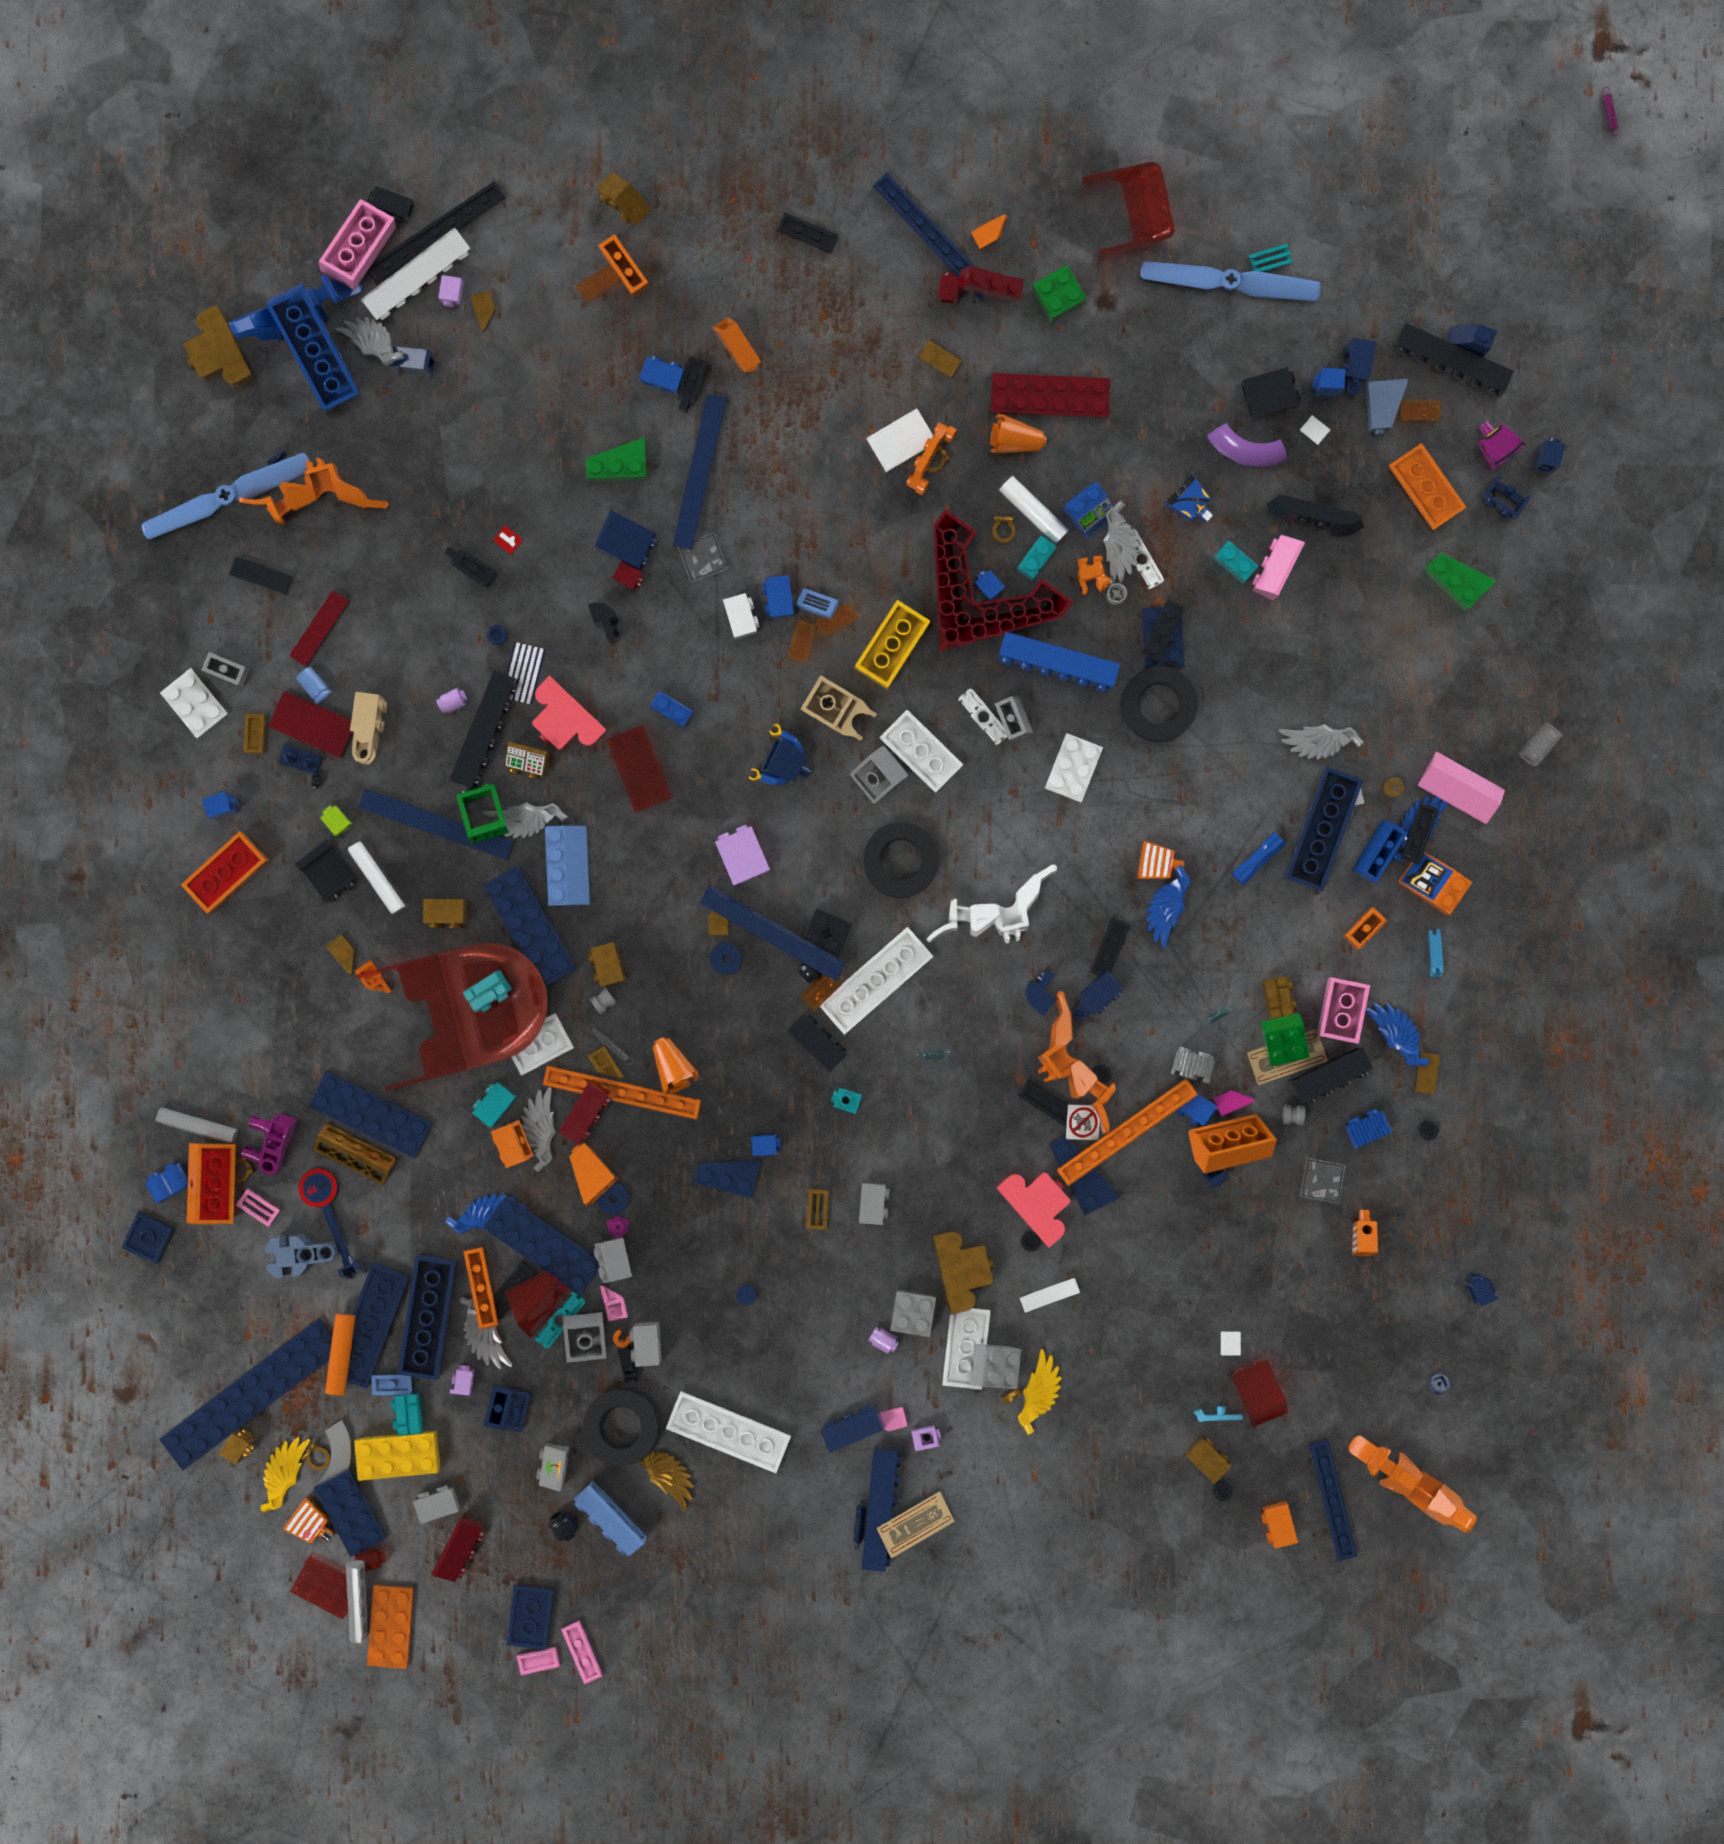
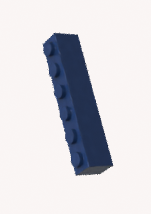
[862,1447,901,1572]

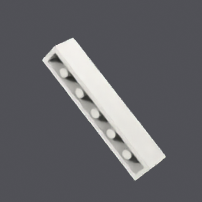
[361,228,470,320]

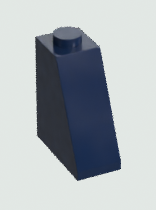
[1447,324,1497,357]
[381,346,436,378]

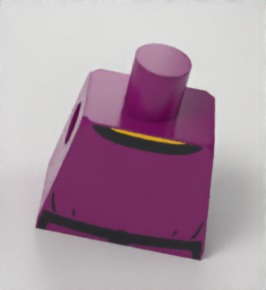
[1478,420,1526,471]

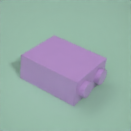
[715,825,770,886]

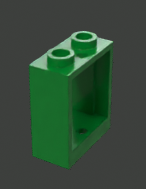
[456,784,509,844]

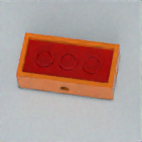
[181,831,270,915]
[187,1143,236,1224]

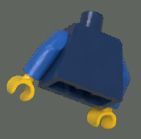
[749,724,811,785]

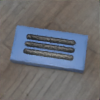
[795,588,839,620]

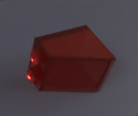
[505,1271,567,1337]
[1231,1359,1288,1428]

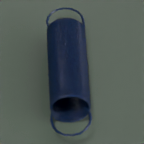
[267,448,289,466]

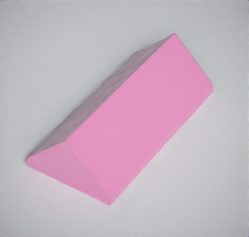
[1417,751,1505,824]

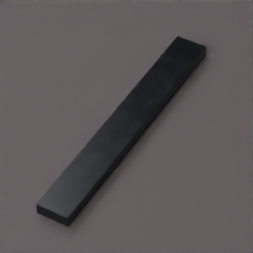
[367,181,506,285]

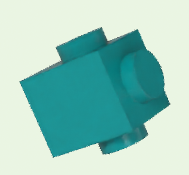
[831,1088,862,1114]

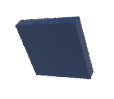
[121,1212,175,1264]

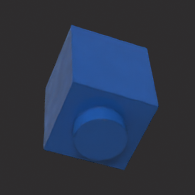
[974,570,1005,601]

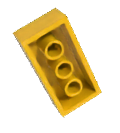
[854,600,931,690]
[354,1430,440,1481]

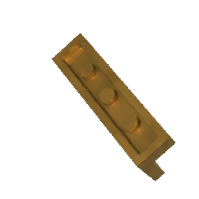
[313,1123,397,1186]

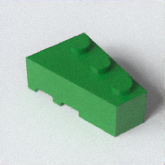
[586,437,647,482]
[1423,553,1497,611]

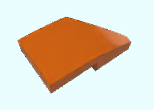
[355,960,392,993]

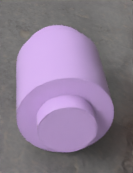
[437,688,468,714]
[868,1327,899,1354]

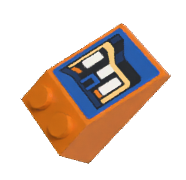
[1398,852,1472,916]

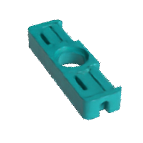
[535,1291,586,1349]

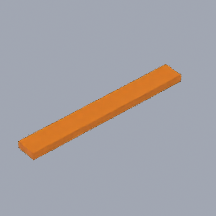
[543,1066,701,1120]
[1057,1078,1198,1187]

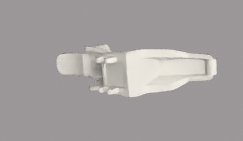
[927,864,1057,944]

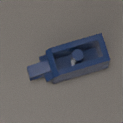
[1342,338,1376,396]
[1072,969,1123,1021]

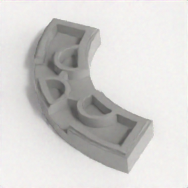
[313,1419,352,1487]

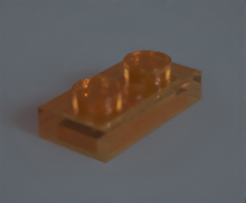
[576,265,620,304]
[1400,400,1441,422]
[815,602,858,638]
[787,620,817,664]
[799,974,842,1012]

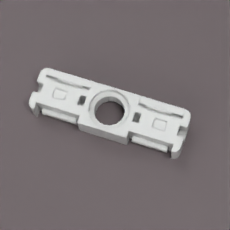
[1133,529,1164,590]
[958,689,1008,745]

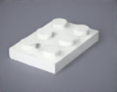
[160,668,229,739]
[1044,733,1103,803]

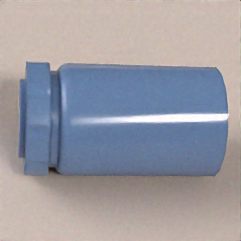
[296,666,332,705]

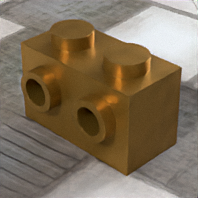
[219,1429,256,1465]

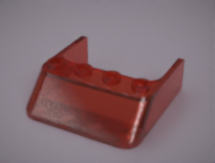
[1081,162,1175,259]

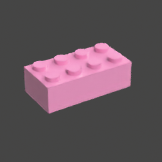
[319,199,396,290]

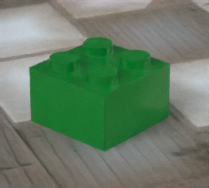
[1032,265,1087,323]
[1260,1013,1310,1067]

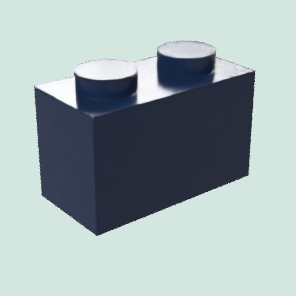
[1533,438,1565,474]

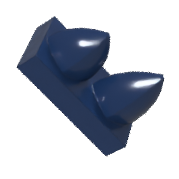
[278,744,322,775]

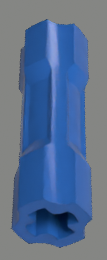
[1232,832,1286,886]

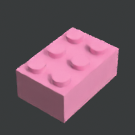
[1316,977,1370,1044]

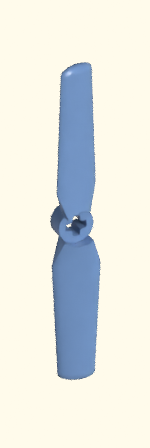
[1140,261,1321,301]
[142,453,310,539]

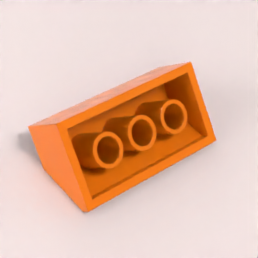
[1188,1114,1277,1174]

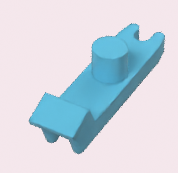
[1193,1406,1243,1422]

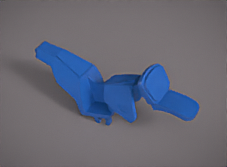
[229,275,362,343]

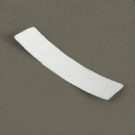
[1020,1278,1080,1312]

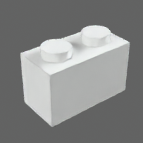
[723,593,760,640]

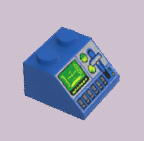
[1063,481,1114,539]

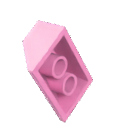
[1252,535,1305,601]

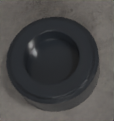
[1092,1064,1112,1084]
[1418,1120,1439,1140]
[1020,1231,1040,1252]
[1212,1480,1233,1501]

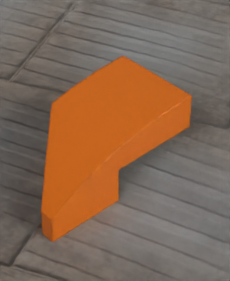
[971,214,1007,249]

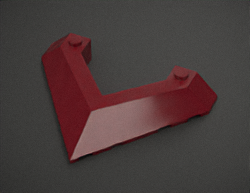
[934,509,1074,652]

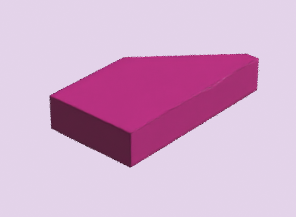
[1213,1090,1254,1116]

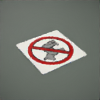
[1066,1105,1100,1140]

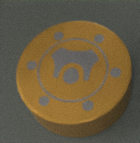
[1383,777,1404,798]

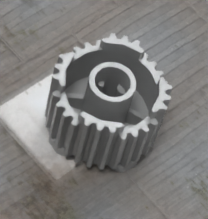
[1171,1047,1215,1084]

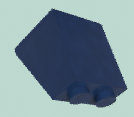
[594,510,658,571]

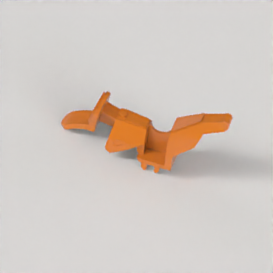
[239,458,389,525]
[1037,991,1116,1134]
[1349,1436,1477,1533]

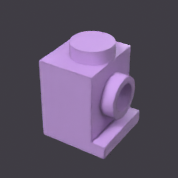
[450,1365,475,1396]
[911,1425,942,1451]

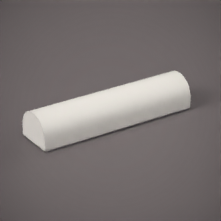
[999,476,1069,545]
[348,841,405,916]

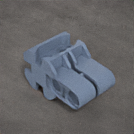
[265,1233,340,1278]

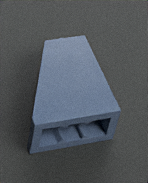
[1365,379,1408,435]

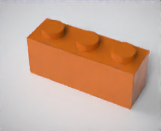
[598,234,650,299]

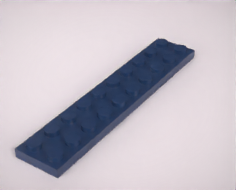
[159,1319,332,1471]

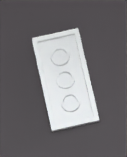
[879,710,963,793]
[942,1308,990,1390]

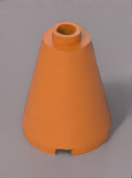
[990,414,1046,454]
[652,1037,700,1095]

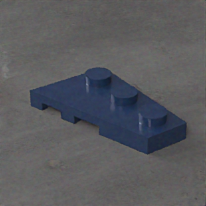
[694,1160,761,1198]

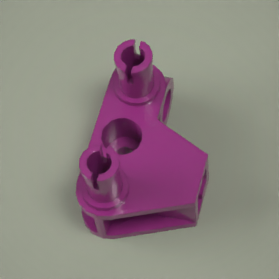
[241,1113,297,1175]

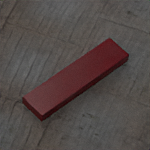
[289,590,349,667]

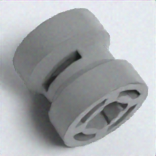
[1106,583,1127,605]
[590,987,617,1014]
[1282,1104,1305,1125]

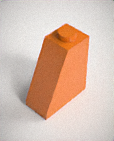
[712,317,761,373]
[569,1143,619,1206]

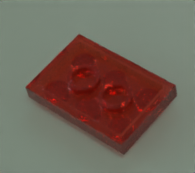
[290,1555,348,1620]

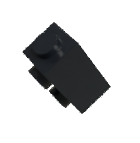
[368,186,415,223]

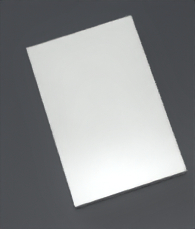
[866,409,933,473]
[503,1013,574,1076]

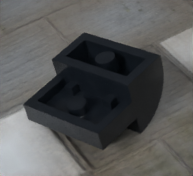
[588,602,620,644]

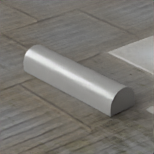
[156,1107,238,1144]
[346,1560,368,1643]

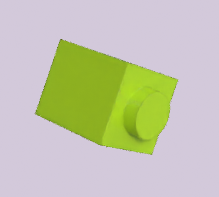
[320,805,353,837]

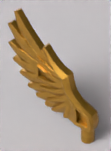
[635,1440,693,1511]

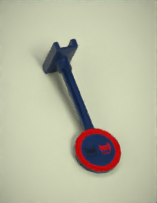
[298,1168,367,1280]

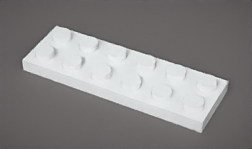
[819,927,934,1035]
[666,1391,791,1473]

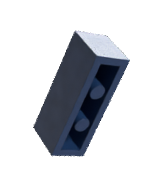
[820,1404,886,1453]

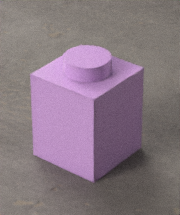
[438,275,464,307]

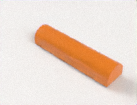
[463,1247,499,1330]
[325,1313,356,1396]

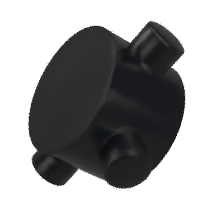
[311,772,321,790]

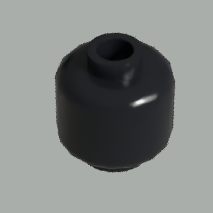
[548,1511,578,1541]

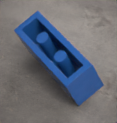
[1351,820,1407,883]

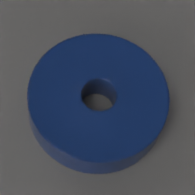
[710,943,742,975]
[597,1183,629,1215]

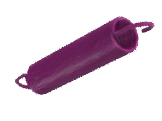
[1602,87,1619,137]

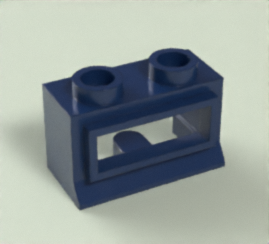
[1482,476,1531,520]
[1464,1272,1499,1306]

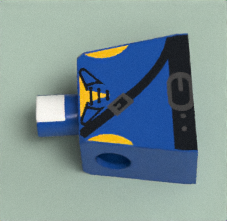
[1165,475,1214,523]

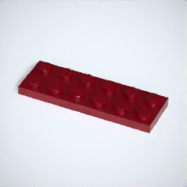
[990,373,1110,418]

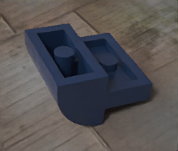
[483,1385,531,1433]

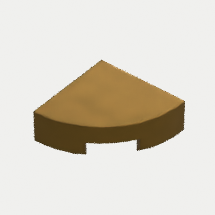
[1001,1387,1021,1405]

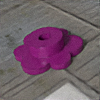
[607,1216,629,1238]

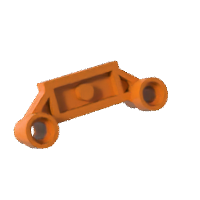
[906,422,958,496]

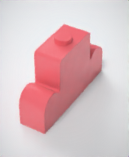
[532,675,608,751]
[996,1172,1070,1248]

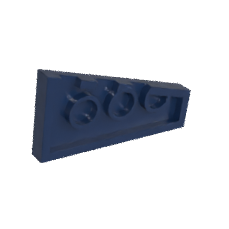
[1049,1136,1120,1215]

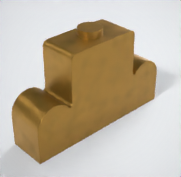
[184,305,255,387]
[933,1232,994,1315]

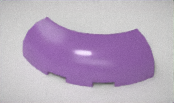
[1207,423,1287,467]

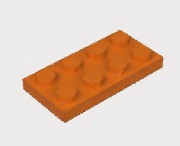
[1388,443,1466,530]
[367,1585,414,1669]

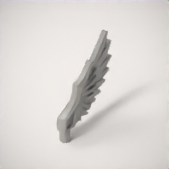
[335,317,404,365]
[1103,500,1139,586]
[1278,724,1363,760]
[482,802,568,839]
[521,1087,557,1172]
[460,1296,513,1369]

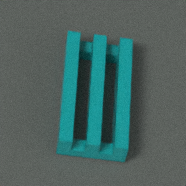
[1249,243,1293,272]

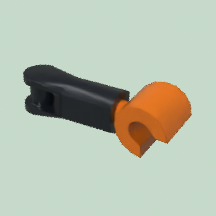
[613,1327,637,1383]

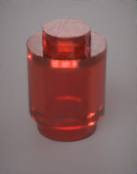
[355,1548,385,1571]

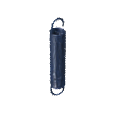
[853,1499,865,1550]

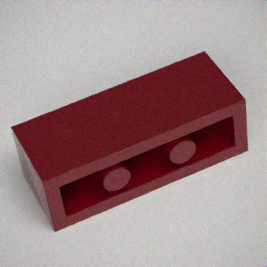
[958,266,1024,302]
[558,1080,611,1145]

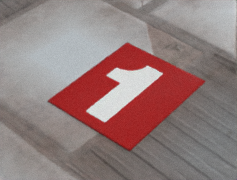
[493,525,523,555]

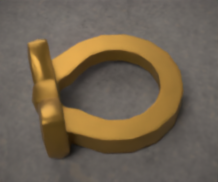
[927,445,950,472]
[992,516,1016,543]
[235,1158,256,1182]
[301,1442,331,1471]

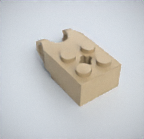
[800,675,877,741]
[350,692,387,765]

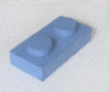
[372,1374,413,1395]

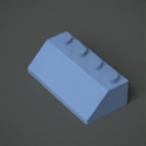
[545,826,590,907]
[574,1480,647,1557]

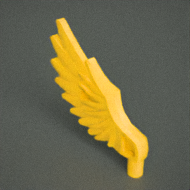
[1018,1349,1062,1435]
[260,1437,311,1513]

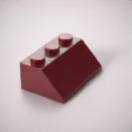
[431,1515,485,1582]

